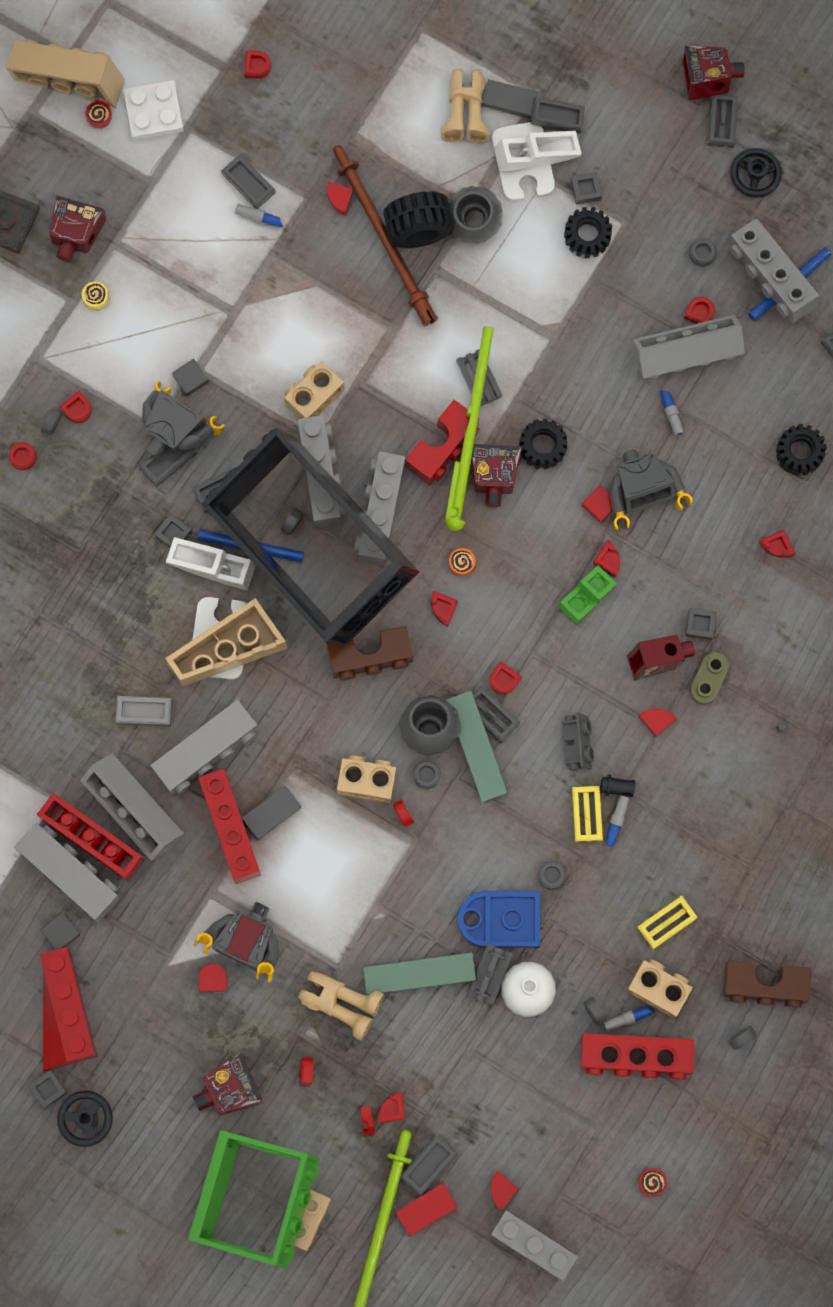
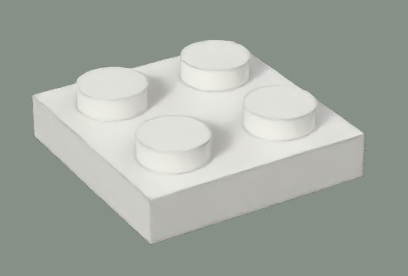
[123,80,184,141]

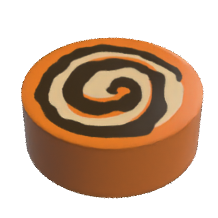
[449,548,476,576]

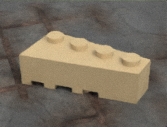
[6,40,125,108]
[165,598,287,687]

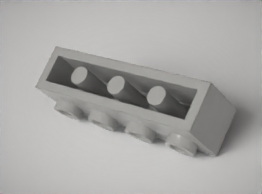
[730,218,819,324]
[633,315,745,379]
[297,415,345,529]
[354,451,405,566]
[150,699,259,795]
[80,753,184,861]
[14,823,120,923]

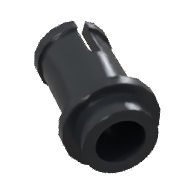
[600,774,635,797]

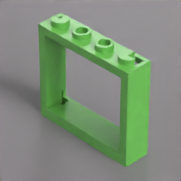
[188,1130,319,1269]

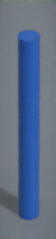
[748,247,832,321]
[198,529,304,562]

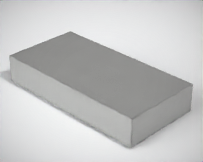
[116,696,172,726]

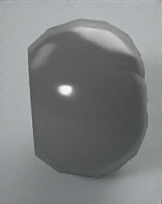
[448,186,503,244]
[399,695,460,756]

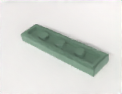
[446,691,508,802]
[363,953,477,995]

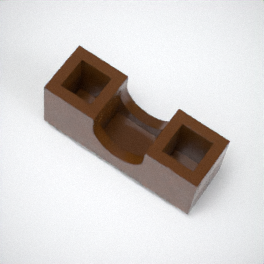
[327,626,413,681]
[723,961,811,1008]

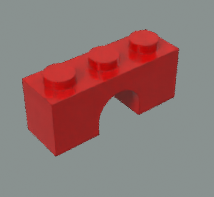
[405,400,480,486]

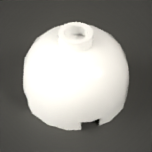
[501,962,556,1017]

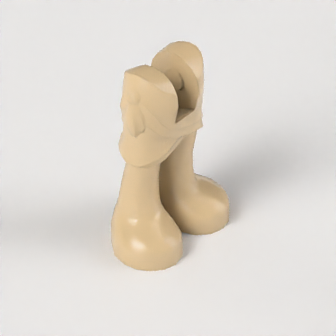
[441,69,490,144]
[298,971,384,1041]

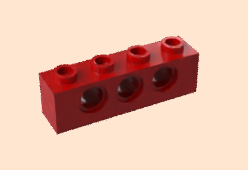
[198,769,261,885]
[37,793,144,882]
[580,1033,694,1080]

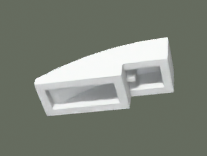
[494,131,582,172]
[166,537,256,591]

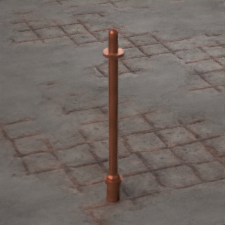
[333,145,438,327]

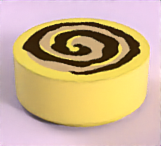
[82,282,109,310]

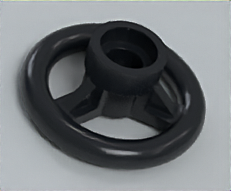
[730,148,782,198]
[57,1091,113,1147]

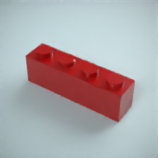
[40,947,97,1072]

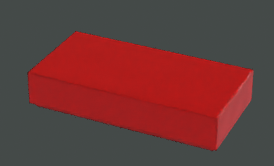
[395,1183,457,1237]

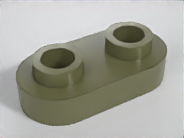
[690,652,729,705]

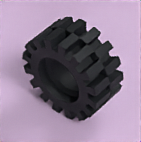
[564,207,612,258]
[776,424,826,476]

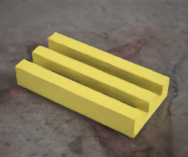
[572,786,603,842]
[637,896,698,950]

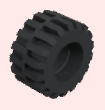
[383,191,454,248]

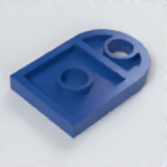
[458,891,540,948]

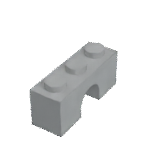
[490,1211,578,1281]

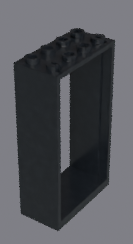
[201,427,419,648]

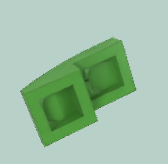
[558,566,617,625]

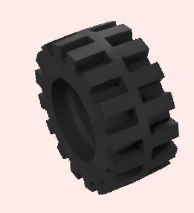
[519,418,567,470]

